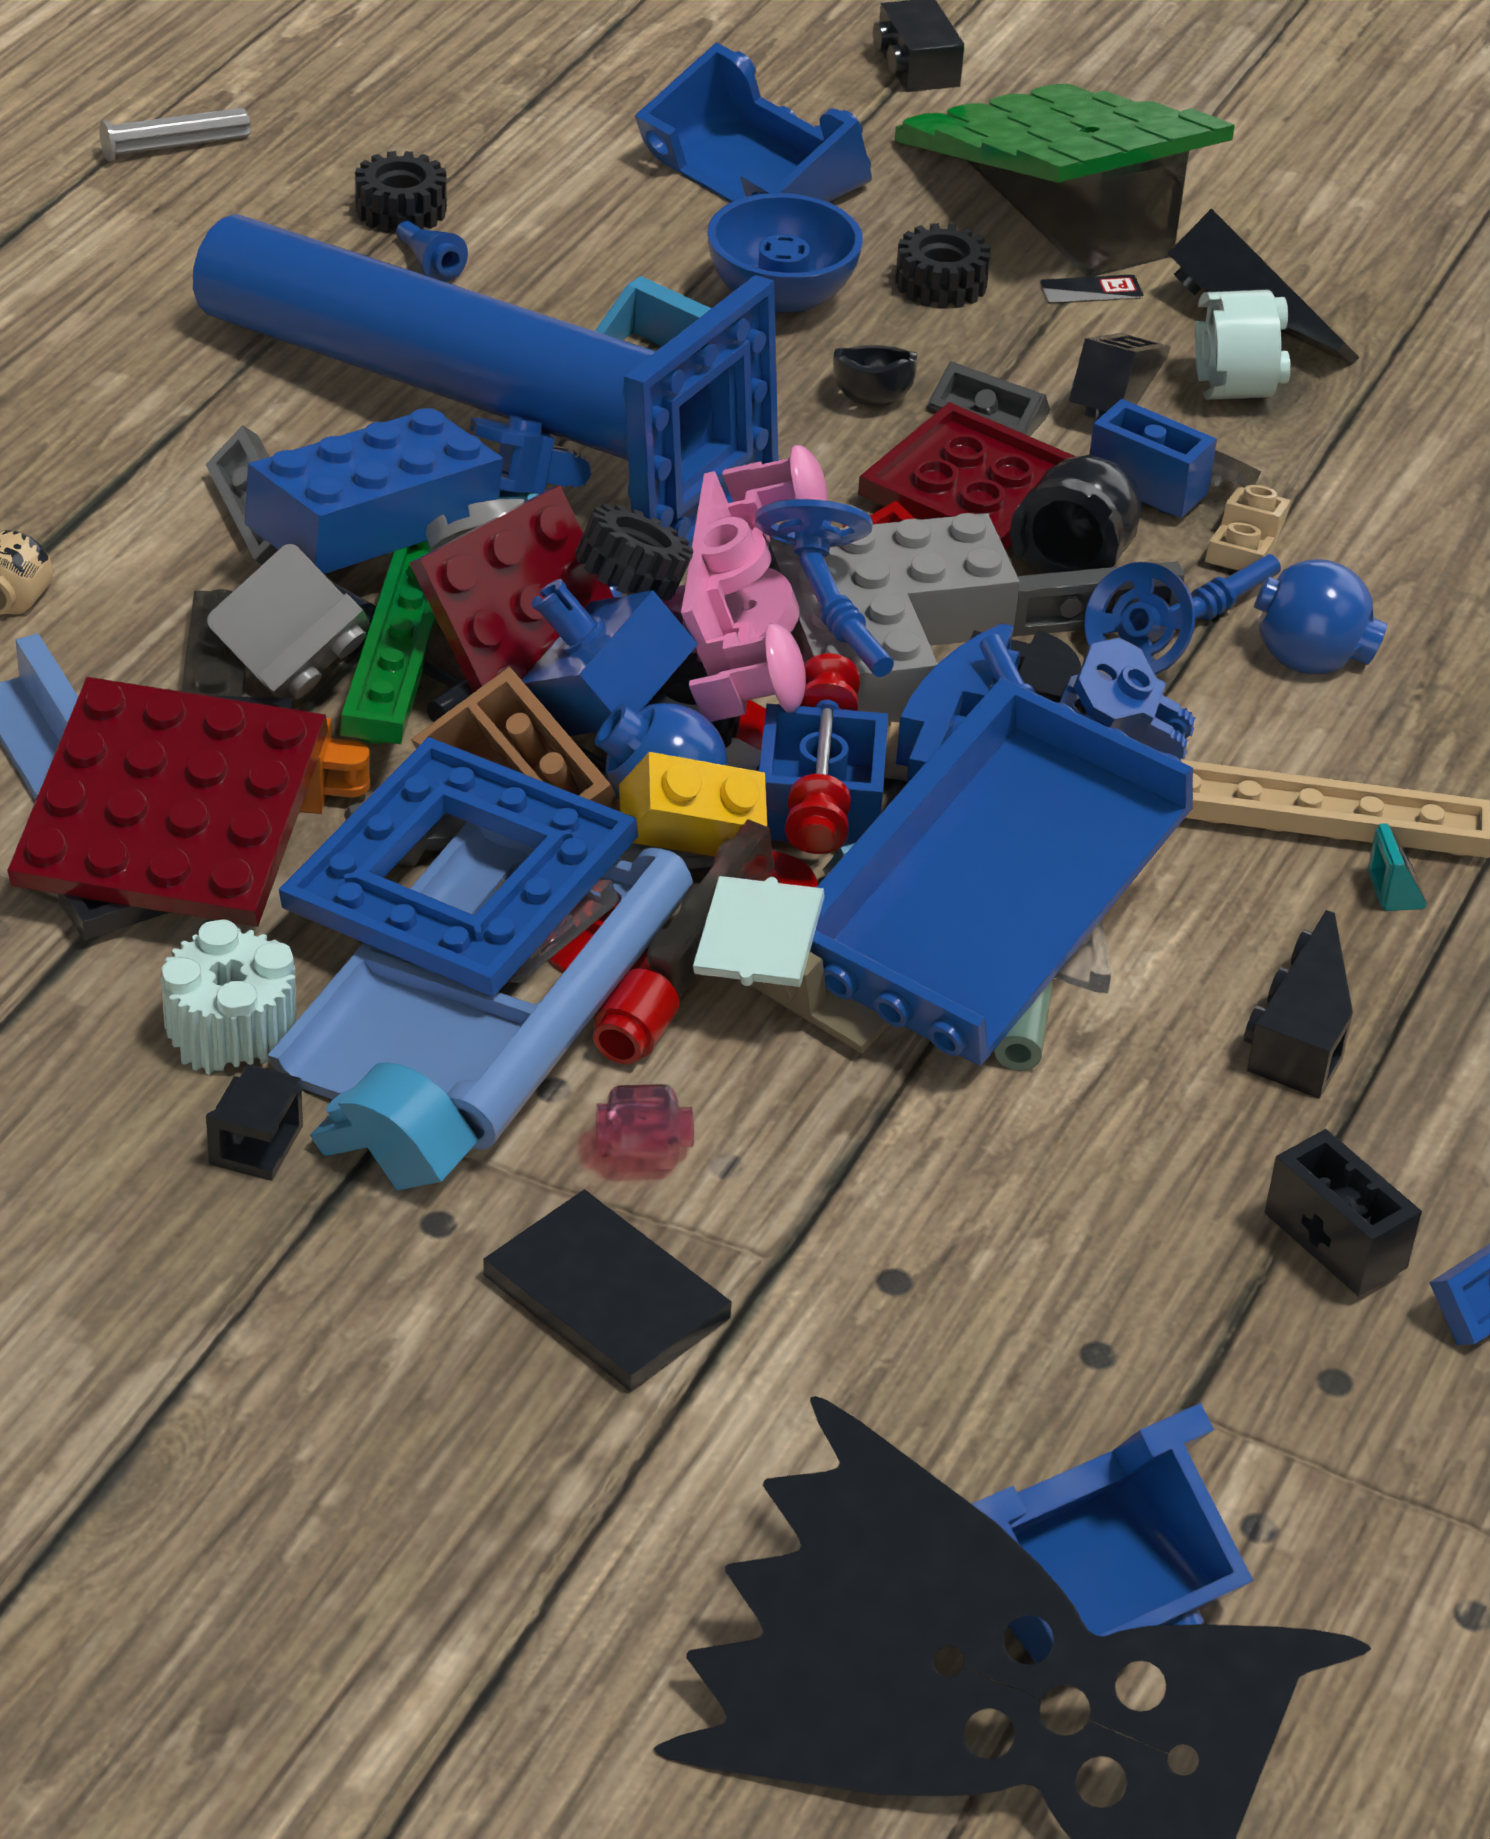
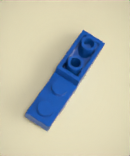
[896,623,1020,784]

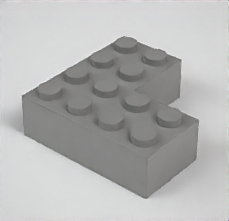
[768,513,1020,726]

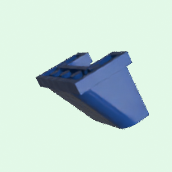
[972,1403,1253,1663]

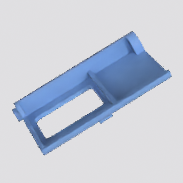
[267,821,693,1150]

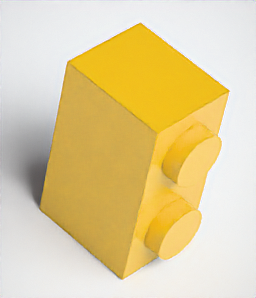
[619,752,767,860]

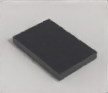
[483,1189,732,1392]

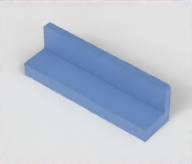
[0,633,78,801]

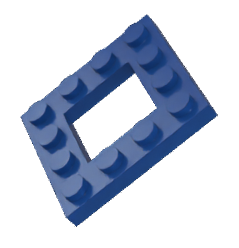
[278,737,638,997]

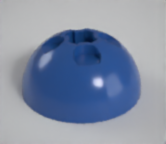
[708,193,863,313]

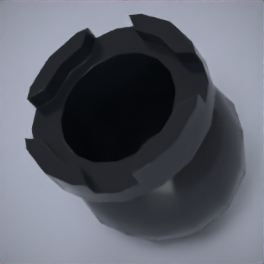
[1009,454,1142,574]

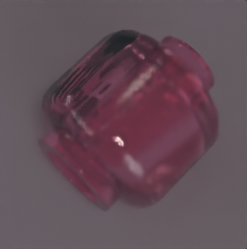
[595,1084,694,1173]

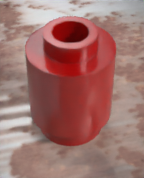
[593,969,680,1065]

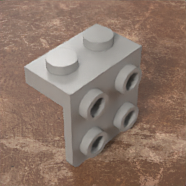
[207,544,371,699]

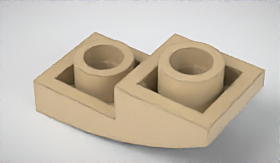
[1205,485,1291,571]

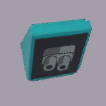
[1367,823,1427,911]

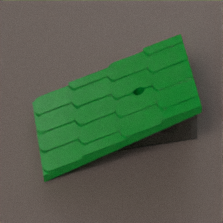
[894,84,1235,277]

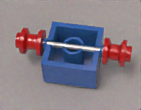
[759,653,888,854]

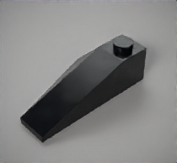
[1167,208,1360,365]

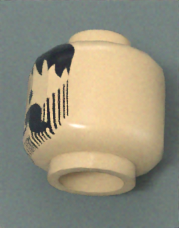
[0,530,53,615]

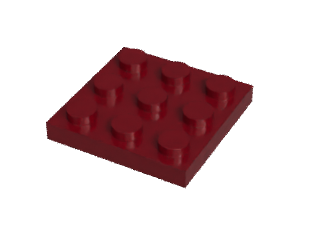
[858,402,1077,551]
[409,485,614,693]

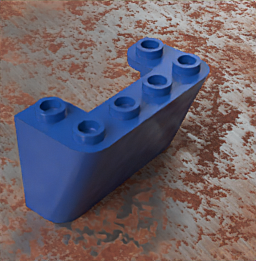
[635,42,872,202]

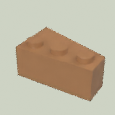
[411,667,620,812]

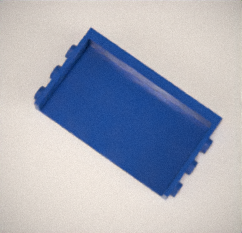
[810,677,1193,1067]

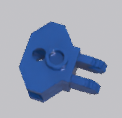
[470,416,593,494]
[1059,638,1196,760]

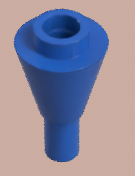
[396,221,468,282]

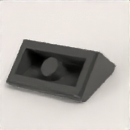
[927,361,1050,436]

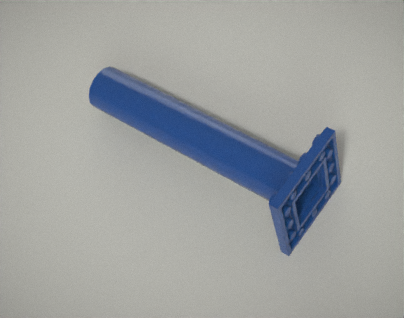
[193,214,779,547]

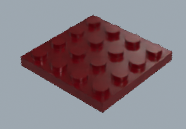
[7,677,328,927]

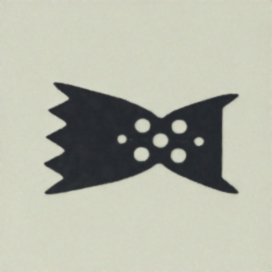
[654,1396,1371,1839]

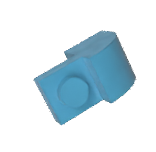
[310,1063,479,1190]

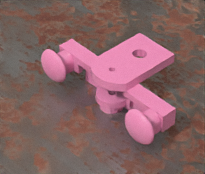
[662,445,828,722]

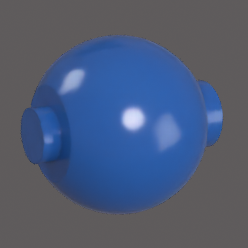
[1254,559,1387,674]
[595,703,728,801]

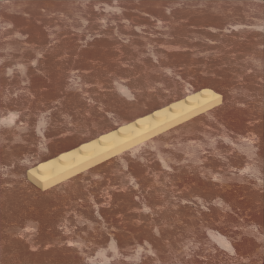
[884,722,1490,858]

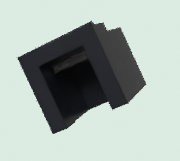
[206,1064,303,1181]

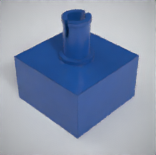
[522,579,698,736]

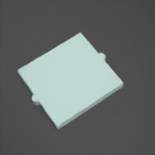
[693,876,824,987]

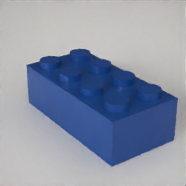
[244,408,503,574]

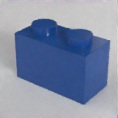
[1089,399,1217,518]

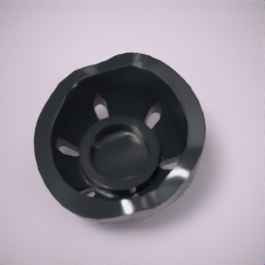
[833,345,917,406]

